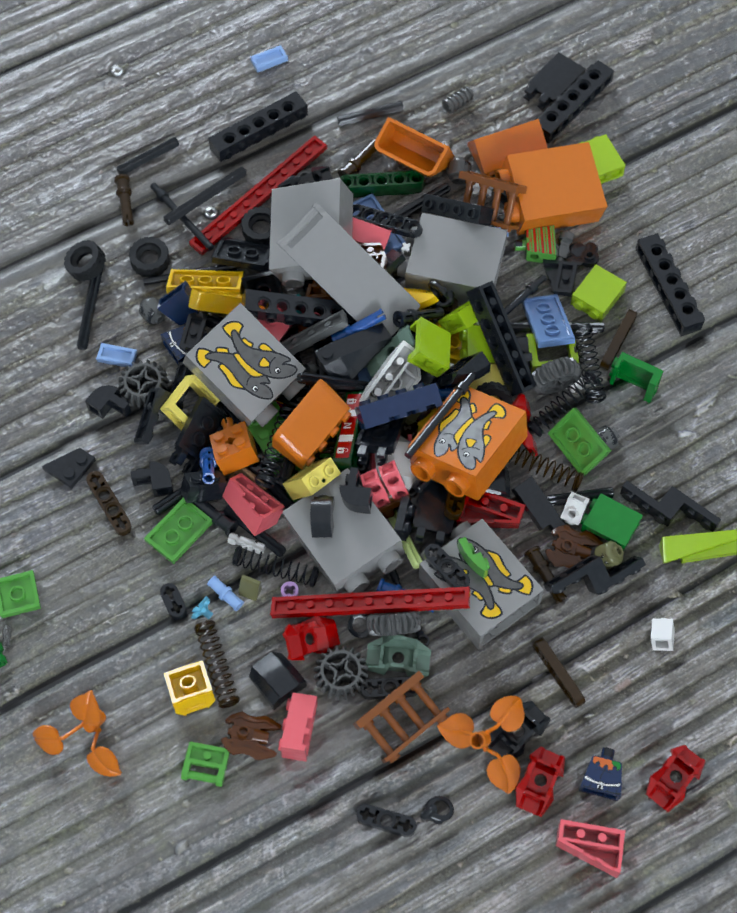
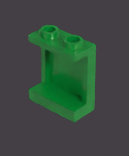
[609,352,664,403]
[580,494,643,552]

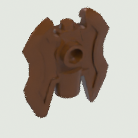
[545,525,603,568]
[221,711,282,760]

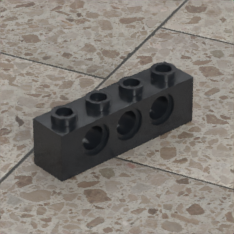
[421,194,494,226]

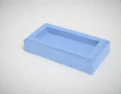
[250,45,288,73]
[96,343,138,367]

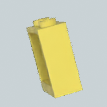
[160,375,220,431]
[283,457,341,500]

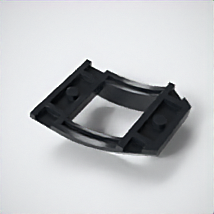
[179,311,224,354]

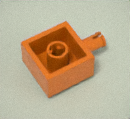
[209,417,260,476]

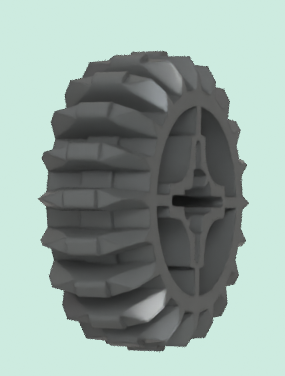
[532,357,581,395]
[118,359,169,409]
[366,611,421,636]
[314,645,368,701]

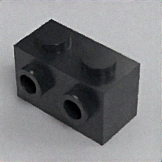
[180,469,227,504]

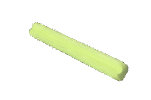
[388,510,423,569]

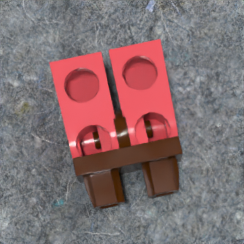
[360,460,412,519]

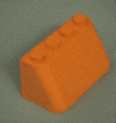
[374,117,455,177]
[467,119,548,176]
[272,379,352,470]

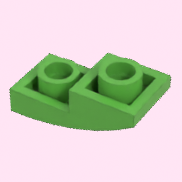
[457,537,490,578]

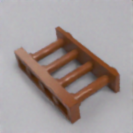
[458,171,527,232]
[353,671,450,764]

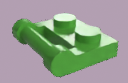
[181,741,230,787]

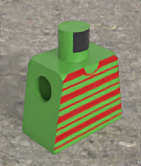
[514,225,556,263]

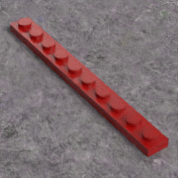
[189,135,327,255]
[270,587,470,619]

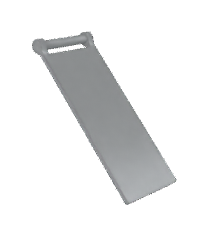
[277,202,420,336]

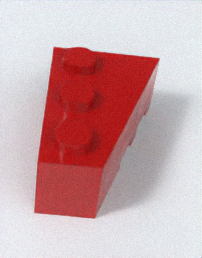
[456,492,526,529]

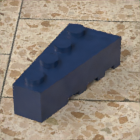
[354,382,443,430]

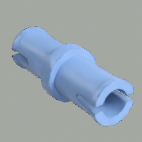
[207,575,244,611]

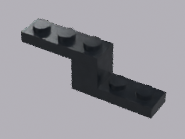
[134,362,193,445]
[620,481,721,532]
[543,555,646,595]

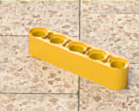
[188,288,265,314]

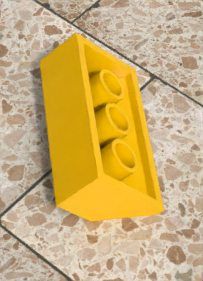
[166,269,243,294]

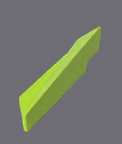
[659,530,737,564]

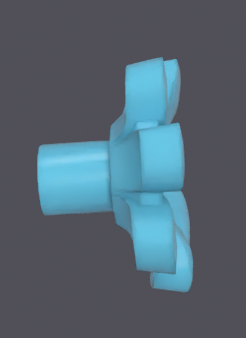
[191,596,213,620]

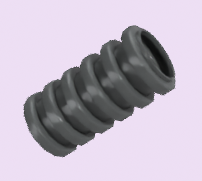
[442,86,474,114]

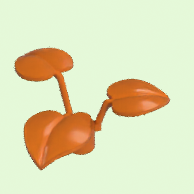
[33,690,122,777]
[437,696,525,794]

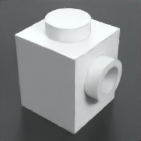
[560,492,590,525]
[651,618,675,651]

